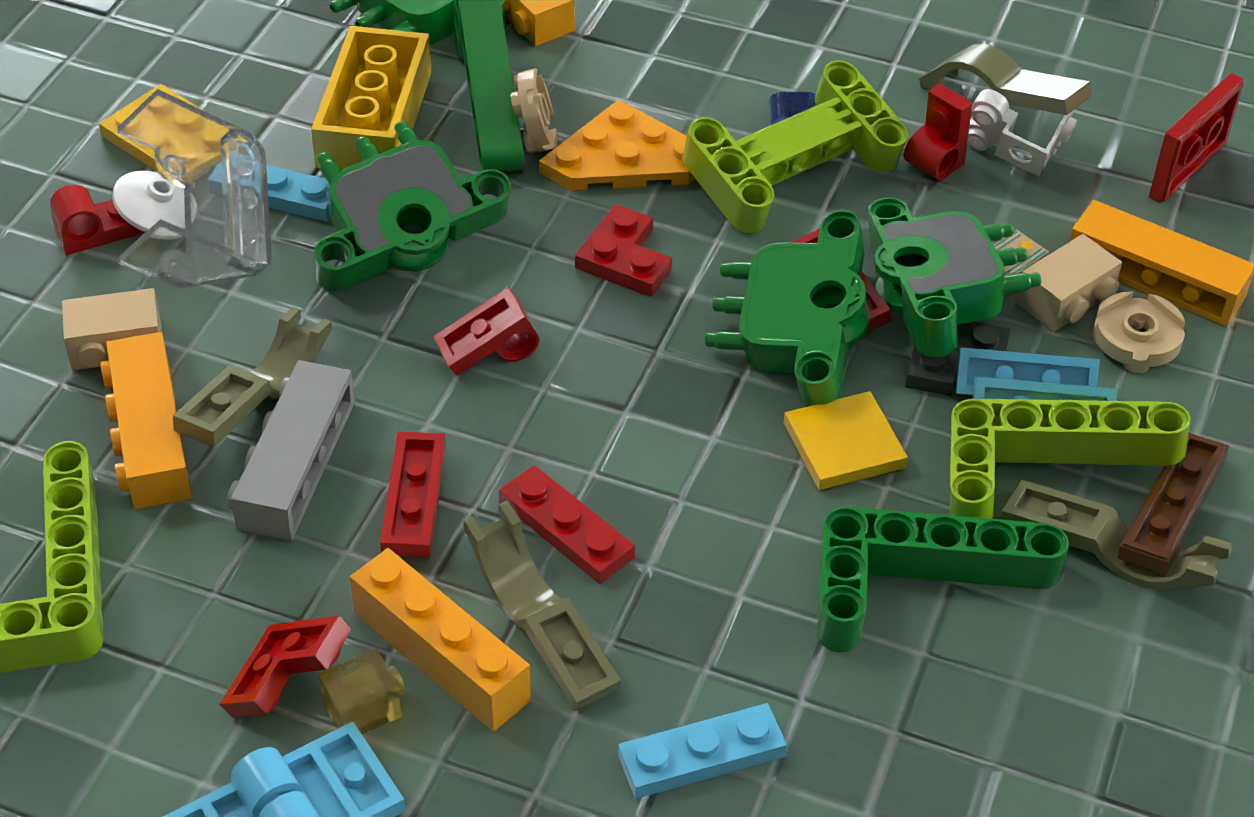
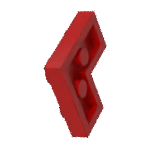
[575,204,672,297]
[219,616,351,718]

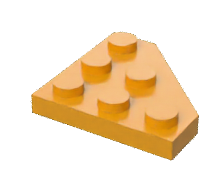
[539,99,695,191]

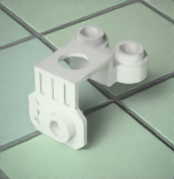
[967,89,1078,176]

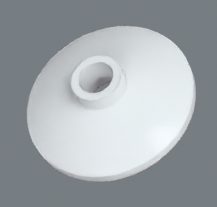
[112,171,198,236]

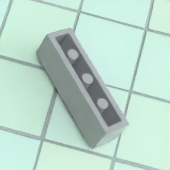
[227,360,355,541]

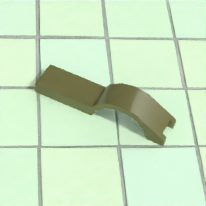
[919,44,1091,115]
[173,307,332,447]
[1002,480,1232,590]
[463,501,622,711]

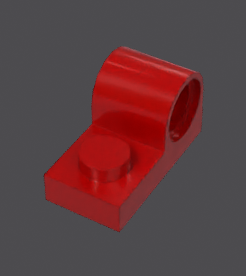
[903,83,972,181]
[50,184,146,256]
[433,287,539,376]

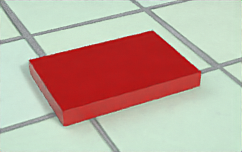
[1148,73,1244,203]

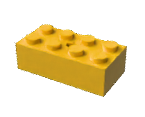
[311,26,432,170]

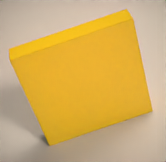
[783,391,908,490]

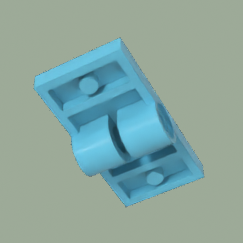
[163,721,406,817]

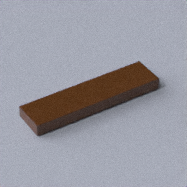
[1118,433,1229,575]

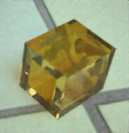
[318,649,405,734]

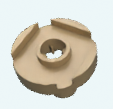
[511,68,557,154]
[1091,292,1185,373]

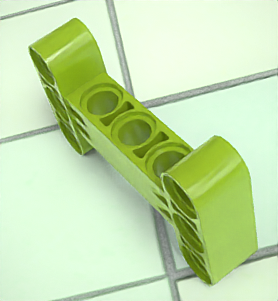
[682,60,908,233]

